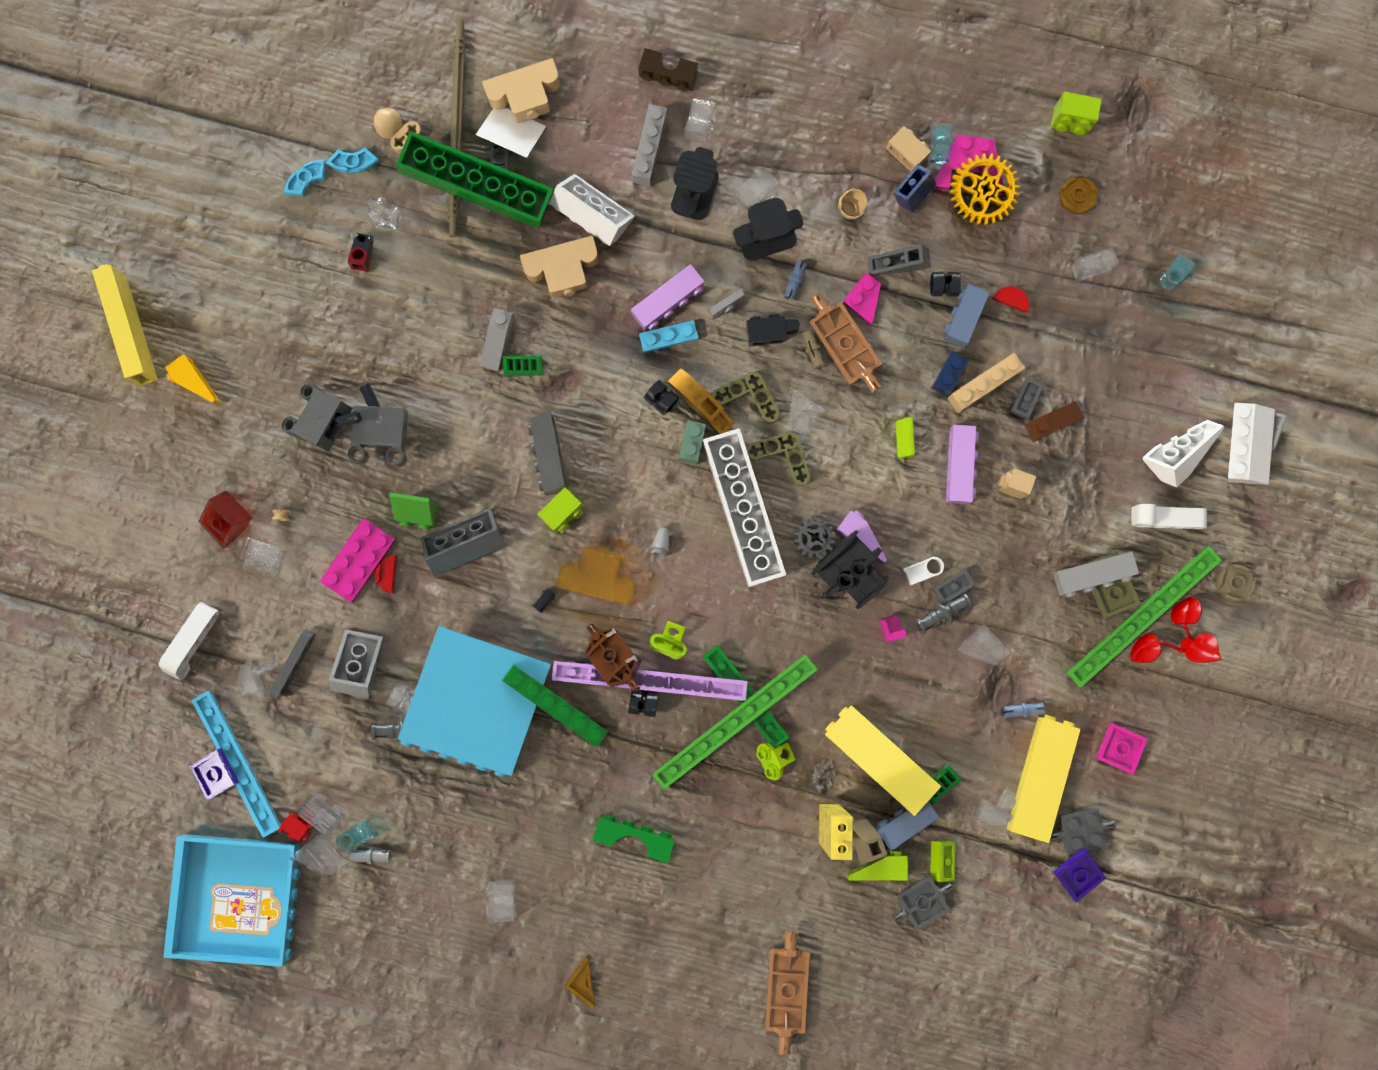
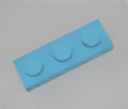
[639,320,698,353]

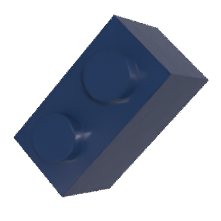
[893,164,936,213]
[931,351,969,397]

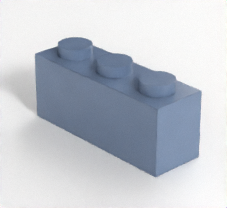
[943,284,990,348]
[875,802,939,851]

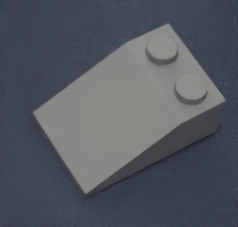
[329,629,383,698]

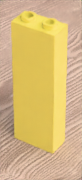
[92,264,158,386]
[825,706,941,816]
[1007,715,1080,843]
[819,804,853,860]

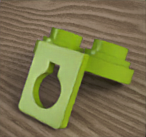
[649,621,687,660]
[756,742,795,780]

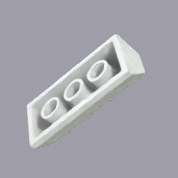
[549,174,635,246]
[1228,403,1275,485]

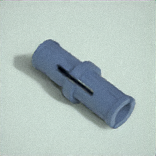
[783,261,807,301]
[1003,702,1045,718]

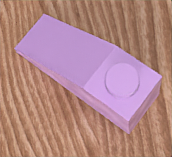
[836,510,887,564]

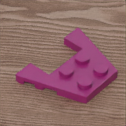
[934,134,1005,198]

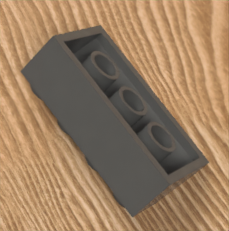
[528,411,568,496]
[420,508,506,576]

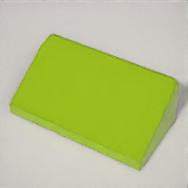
[896,417,915,458]
[930,841,955,882]

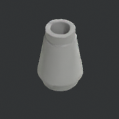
[650,528,670,557]

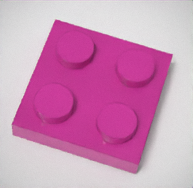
[1095,723,1148,775]

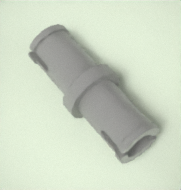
[349,848,392,864]

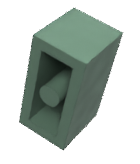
[679,420,706,465]

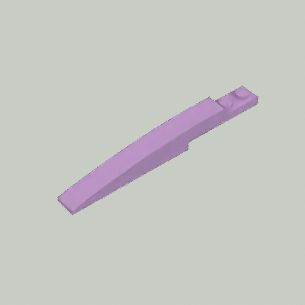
[552,661,747,701]

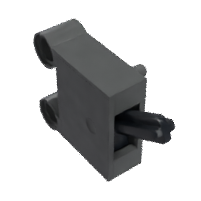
[281,383,362,452]
[347,384,408,467]

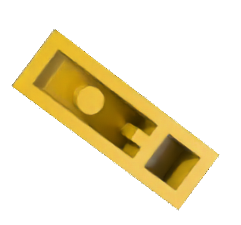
[165,354,221,406]

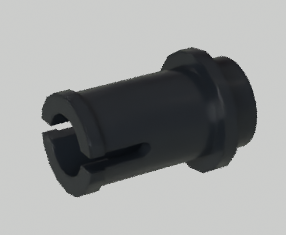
[533,588,556,613]

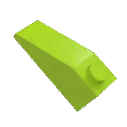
[846,850,908,881]

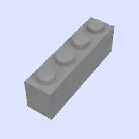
[632,104,668,187]
[1053,551,1139,597]

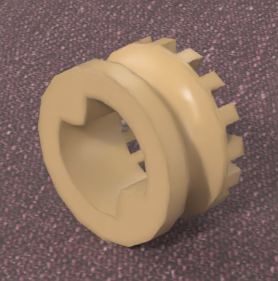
[272,510,290,521]

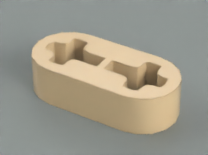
[390,121,422,154]

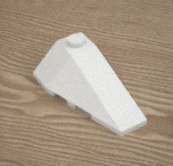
[1143,420,1224,487]

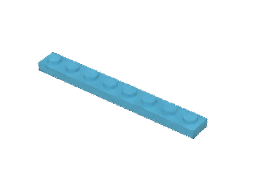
[192,690,281,838]

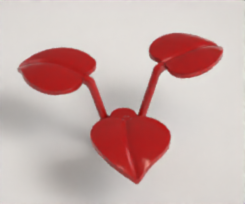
[1130,597,1221,663]

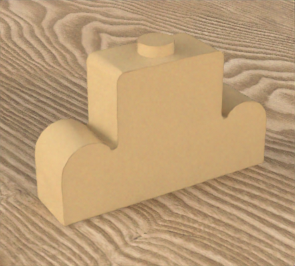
[482,58,560,123]
[520,235,598,298]

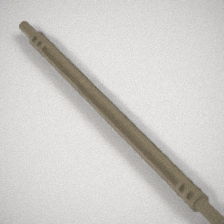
[448,19,466,237]

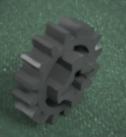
[794,517,835,559]

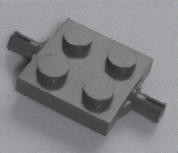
[1050,807,1116,855]
[892,875,954,930]

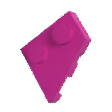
[842,273,881,325]

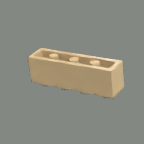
[947,352,1025,414]

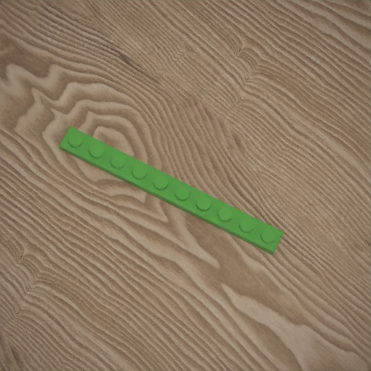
[1066,546,1222,687]
[652,654,818,789]

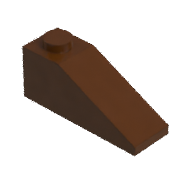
[1025,401,1084,443]

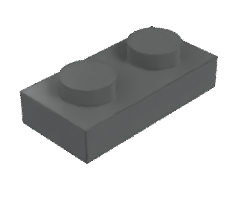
[1010,377,1044,420]
[932,569,976,605]

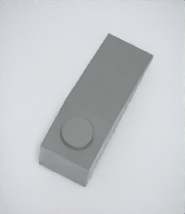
[480,308,515,372]

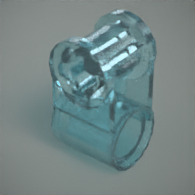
[1160,252,1196,290]
[336,819,377,851]

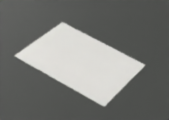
[476,108,546,158]

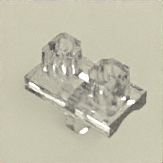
[367,196,402,230]

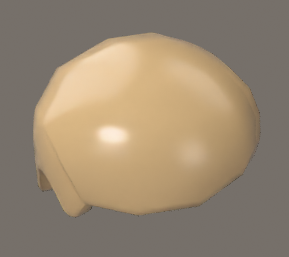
[374,108,402,139]
[838,189,868,220]

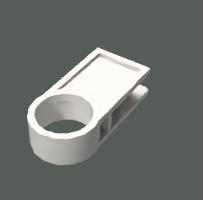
[903,557,944,586]

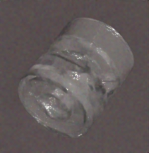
[386,683,414,716]

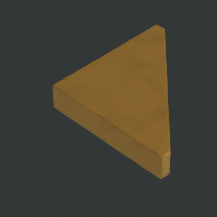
[564,955,595,1009]

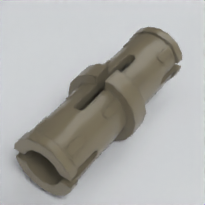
[801,330,825,369]

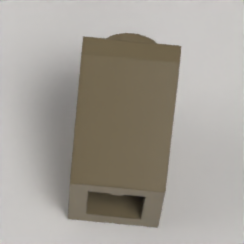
[852,819,887,863]

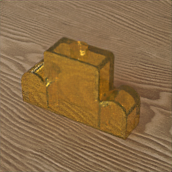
[555,546,635,605]

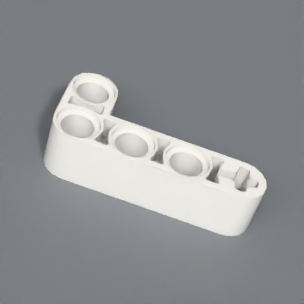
[1131,504,1207,529]
[159,602,219,681]

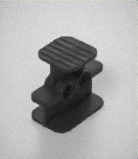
[671,147,719,220]
[733,198,803,260]
[811,530,889,609]

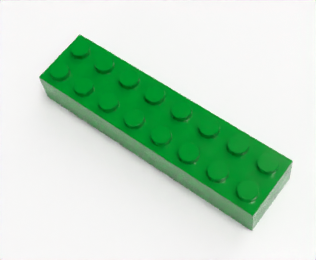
[396,131,553,229]

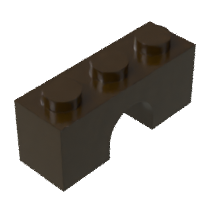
[638,48,698,91]

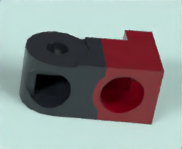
[347,233,374,272]

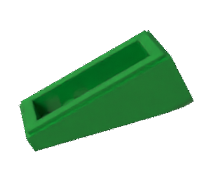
[503,356,543,377]
[928,764,962,805]

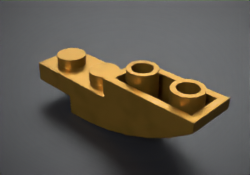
[667,369,735,435]

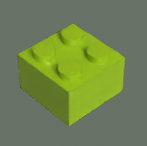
[1051,92,1102,135]
[537,487,584,534]

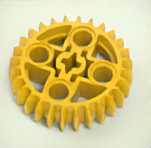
[950,154,1021,225]

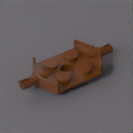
[585,624,641,692]

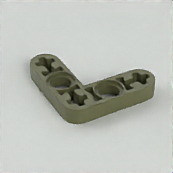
[712,372,779,424]
[746,432,810,487]

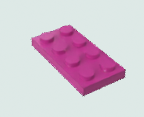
[319,518,396,603]

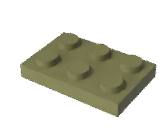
[1082,551,1141,618]

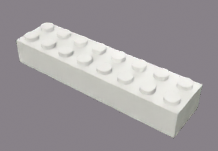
[703,428,786,588]

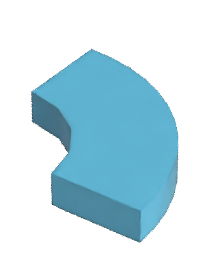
[326,147,380,174]
[284,160,327,197]

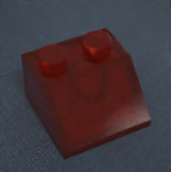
[198,491,252,548]

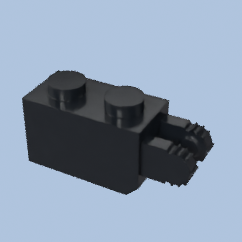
[746,314,800,347]

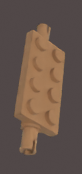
[809,292,882,393]
[765,930,810,1055]

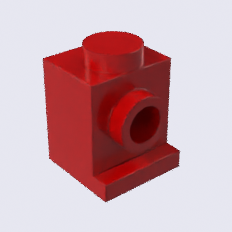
[278,812,313,842]

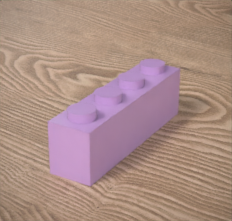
[631,264,704,331]
[946,425,979,504]

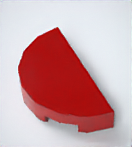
[992,286,1029,313]
[375,555,397,594]

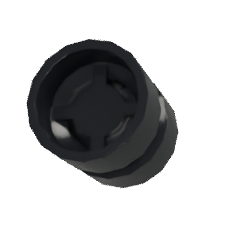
[930,272,961,297]
[644,380,680,416]
[628,690,659,718]

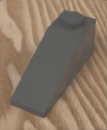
[868,244,931,276]

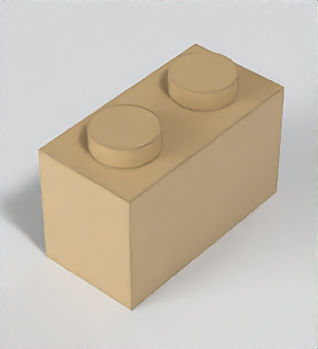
[886,126,931,172]
[999,468,1036,499]

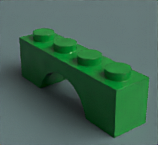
[593,814,675,863]

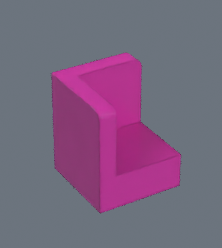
[879,615,907,642]

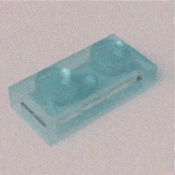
[930,125,952,163]

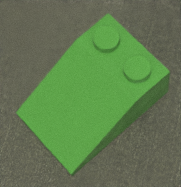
[389,492,440,530]

